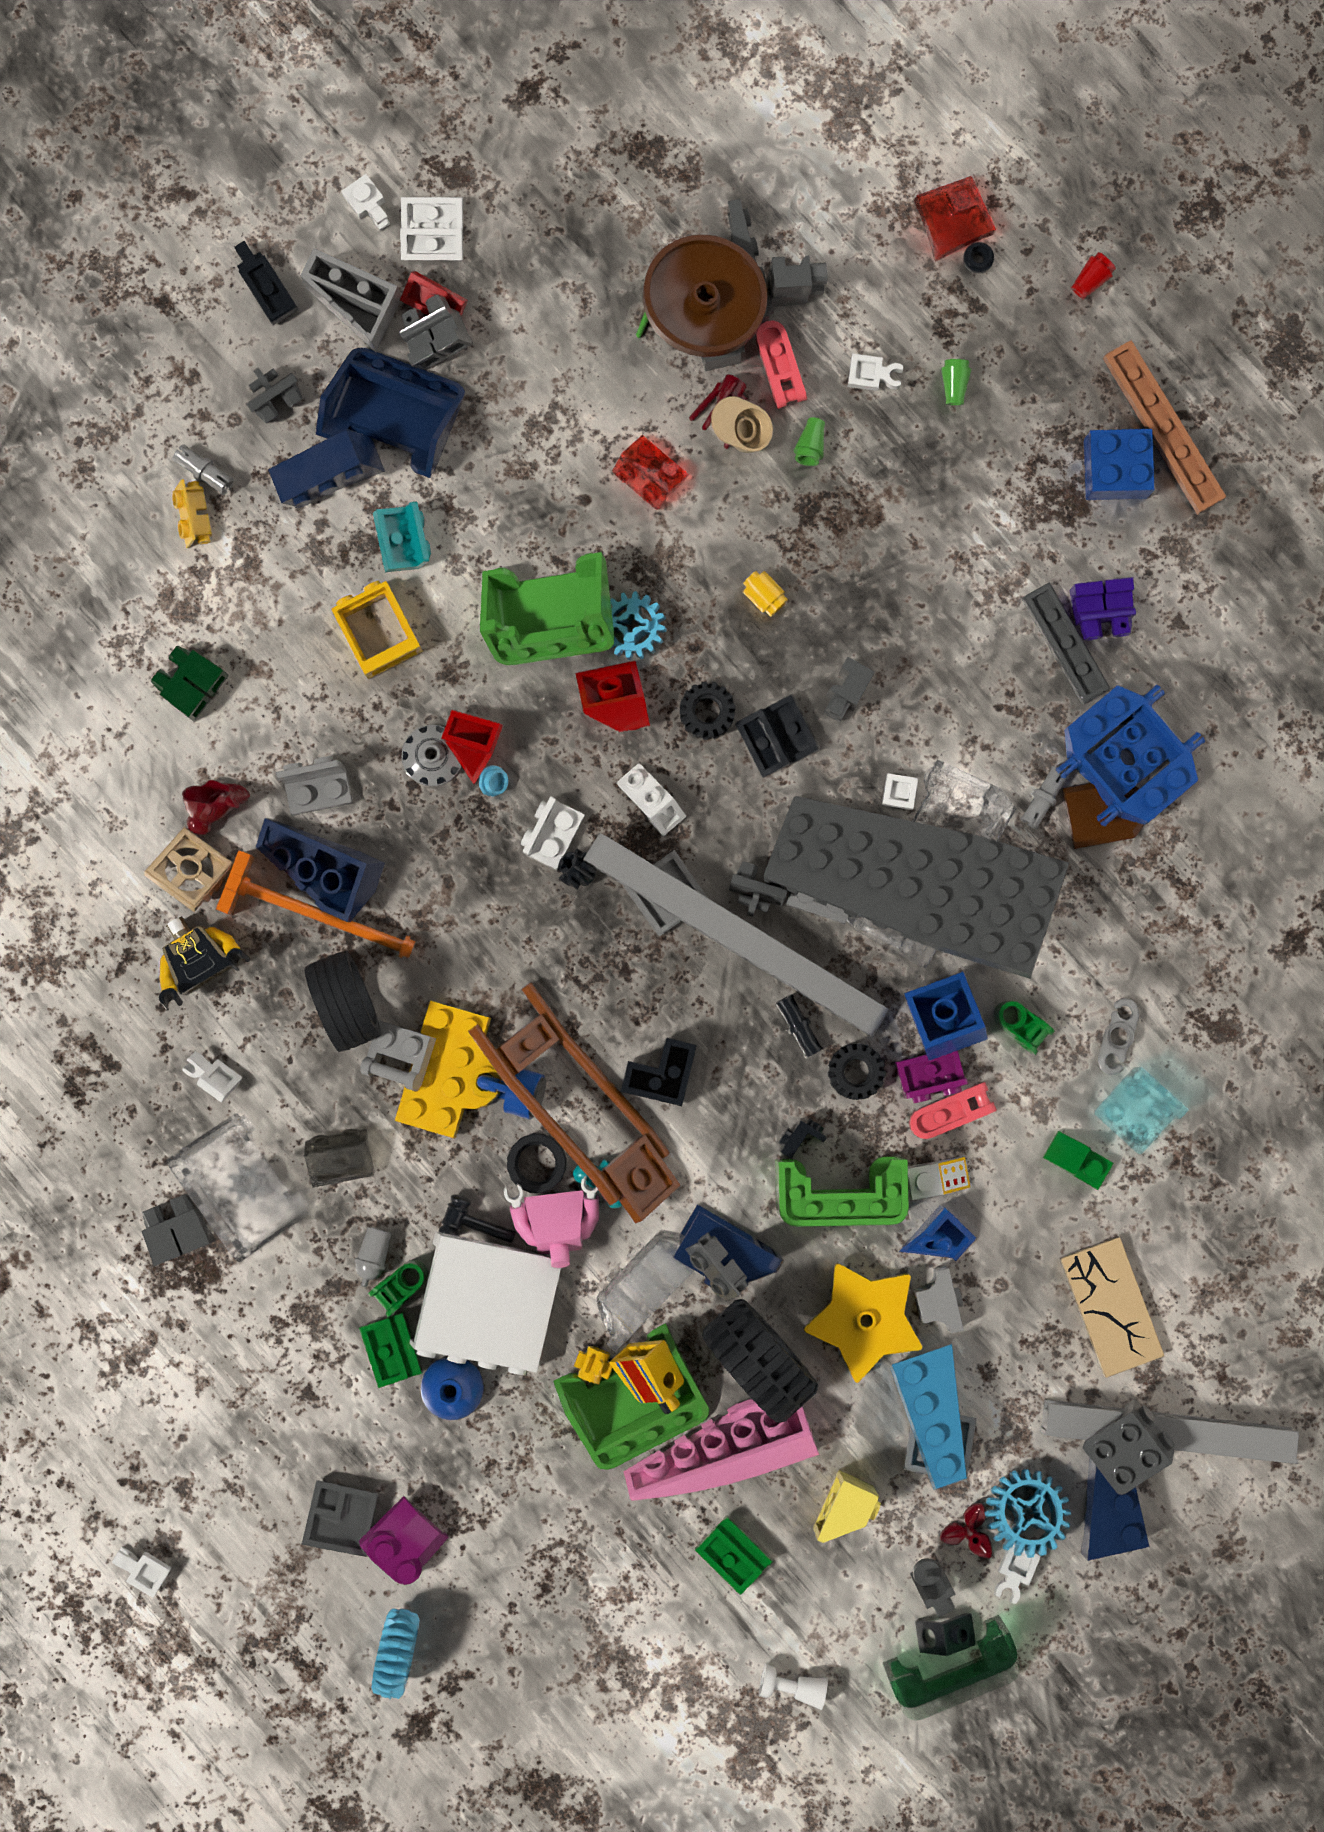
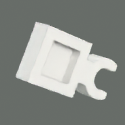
[847,353,903,391]
[994,1545,1041,1604]

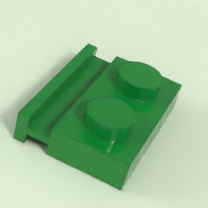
[359,1312,423,1388]
[695,1515,772,1595]

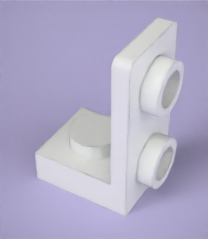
[617,764,686,837]

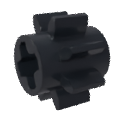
[558,848,596,890]

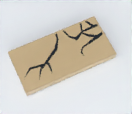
[1060,1236,1165,1378]

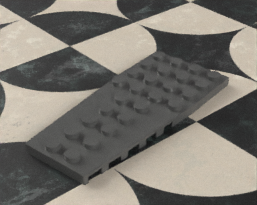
[764,796,1069,979]

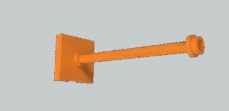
[216,850,415,958]

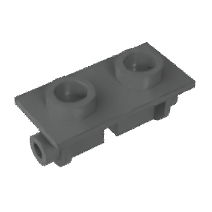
[685,1232,749,1301]

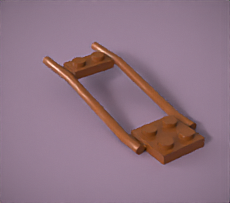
[468,982,681,1224]

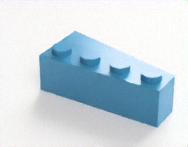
[890,1344,967,1490]

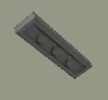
[1022,582,1111,705]

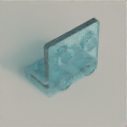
[1094,1067,1189,1154]

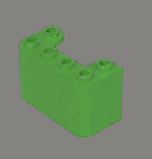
[775,1156,909,1227]

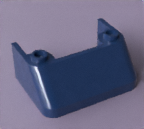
[672,1204,784,1287]

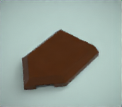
[1062,783,1144,849]

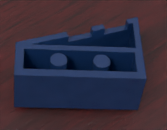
[268,429,385,508]
[1081,1457,1150,1561]

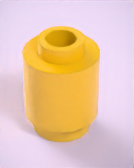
[743,571,788,617]

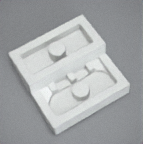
[400,197,463,261]

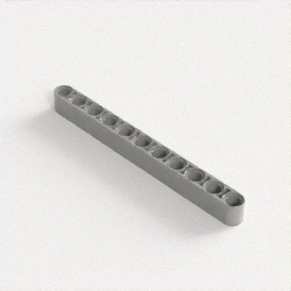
[583,833,889,1037]

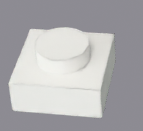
[882,773,918,810]

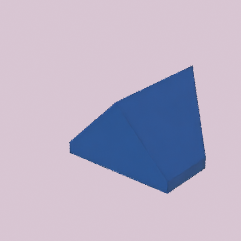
[898,1205,976,1261]

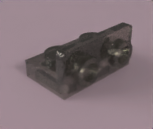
[304,1129,374,1188]

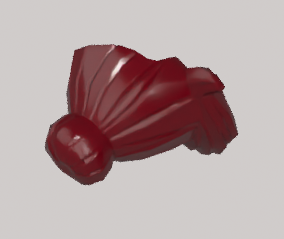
[182,780,250,835]

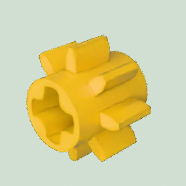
[574,1346,613,1384]

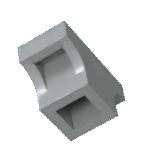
[913,1266,964,1333]

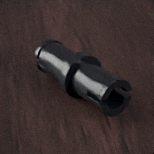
[775,994,823,1058]

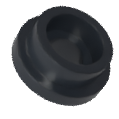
[963,242,994,274]

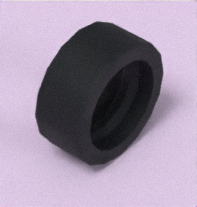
[507,1133,567,1193]

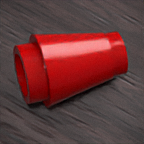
[1071,252,1116,300]

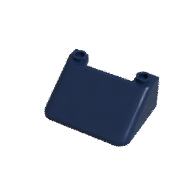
[315,348,465,478]

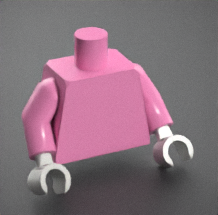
[504,1175,599,1268]

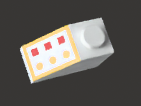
[908,1157,971,1200]

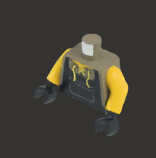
[159,916,250,1011]

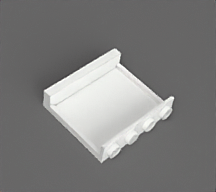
[409,1231,561,1375]

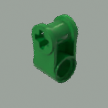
[993,1001,1055,1056]
[368,1260,428,1317]

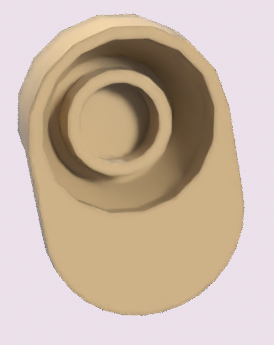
[711,396,773,453]

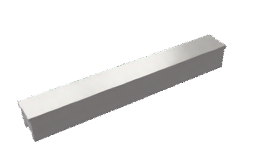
[1040,1399,1299,1464]

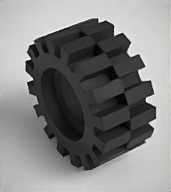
[679,681,736,740]
[828,1043,886,1100]

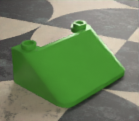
[553,1323,709,1470]

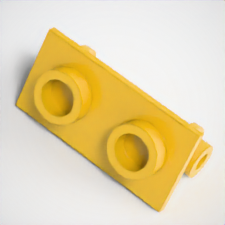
[172,479,212,548]

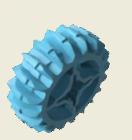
[985,1469,1071,1558]
[371,1609,420,1699]

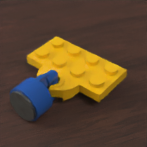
[395,1001,546,1138]

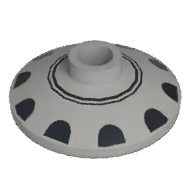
[401,725,461,786]

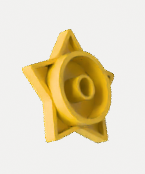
[803,1263,922,1383]

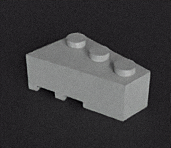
[300,248,401,352]

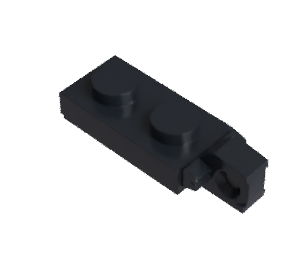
[234,241,298,326]

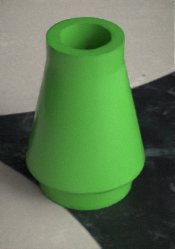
[941,359,972,405]
[794,417,825,466]

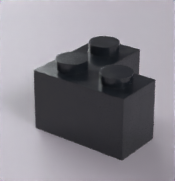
[621,1038,697,1106]

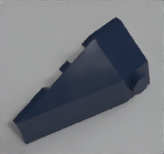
[256,818,385,922]

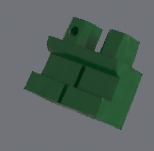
[151,645,229,722]

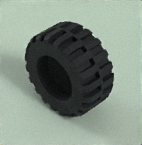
[702,1299,819,1423]

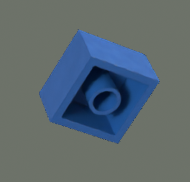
[1084,429,1155,500]
[904,972,988,1061]

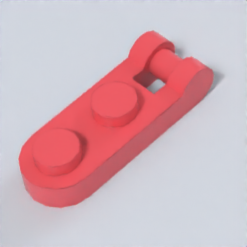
[756,320,807,409]
[909,1081,997,1139]

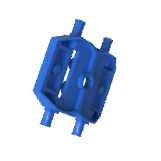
[1056,685,1205,826]

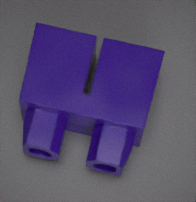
[1069,577,1136,641]

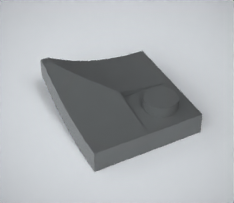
[302,1480,380,1557]

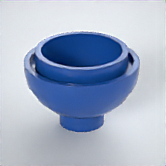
[421,1357,484,1420]

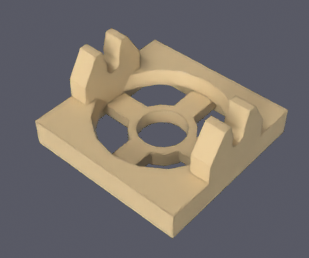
[144,827,234,912]

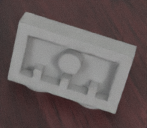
[276,756,353,816]

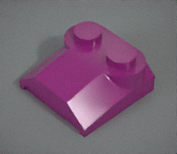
[359,1496,449,1585]

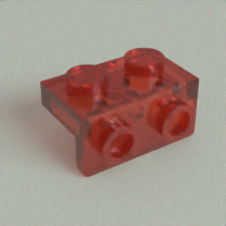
[612,435,689,510]

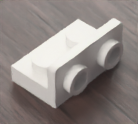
[520,796,585,871]

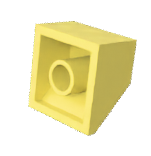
[813,1470,881,1543]

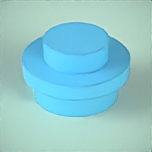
[479,765,508,797]

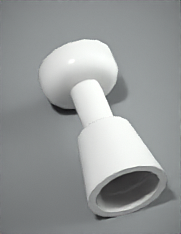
[759,1664,828,1710]

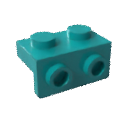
[373,501,431,573]

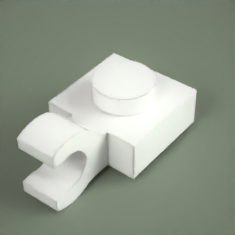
[341,174,390,231]
[183,1051,243,1103]
[112,1546,172,1598]

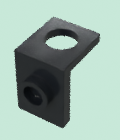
[915,1613,976,1656]

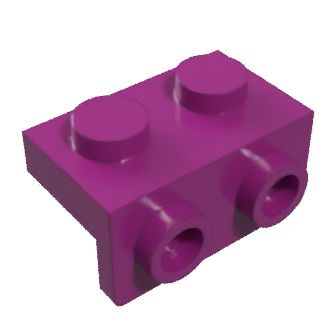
[895,1051,968,1104]

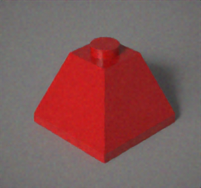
[575,661,650,732]

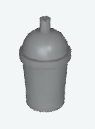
[354,1227,392,1287]

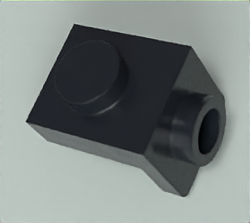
[778,1118,827,1159]

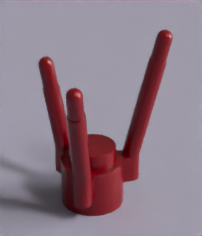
[689,374,747,449]

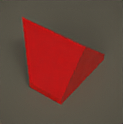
[441,710,503,784]

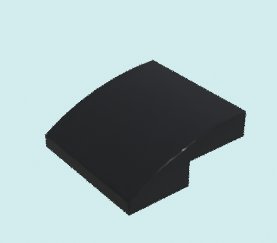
[735,694,821,778]

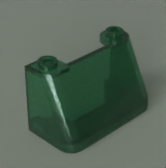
[883,1615,1020,1721]

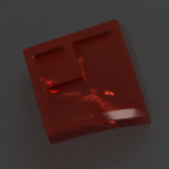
[914,176,996,262]

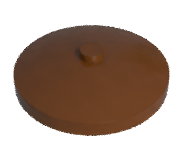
[642,235,767,357]

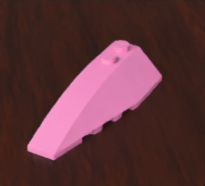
[623,1399,819,1501]

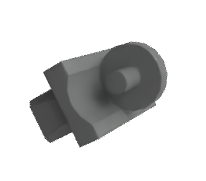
[246,368,303,423]
[728,862,787,917]
[910,1558,956,1617]

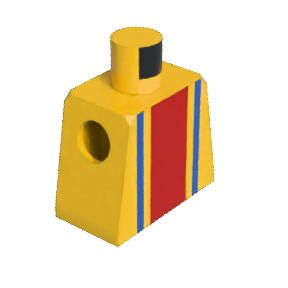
[609,1340,684,1414]

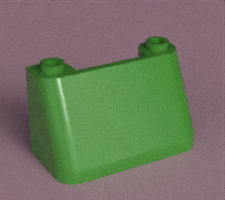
[480,552,614,665]

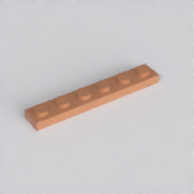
[1103,340,1226,515]

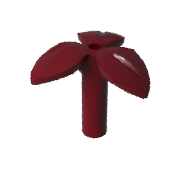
[940,1503,992,1558]

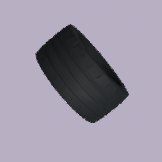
[304,951,381,1052]

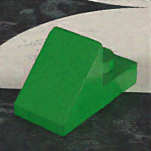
[1042,1131,1114,1190]

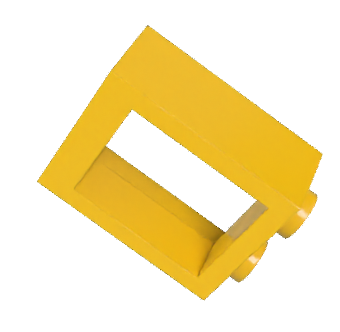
[331,581,423,680]

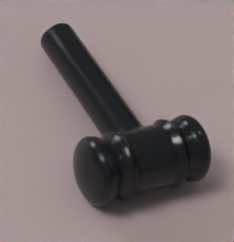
[439,1194,516,1243]

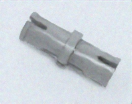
[173,444,234,495]
[1020,766,1069,829]

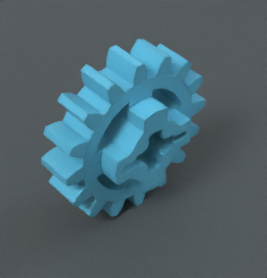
[610,591,667,660]

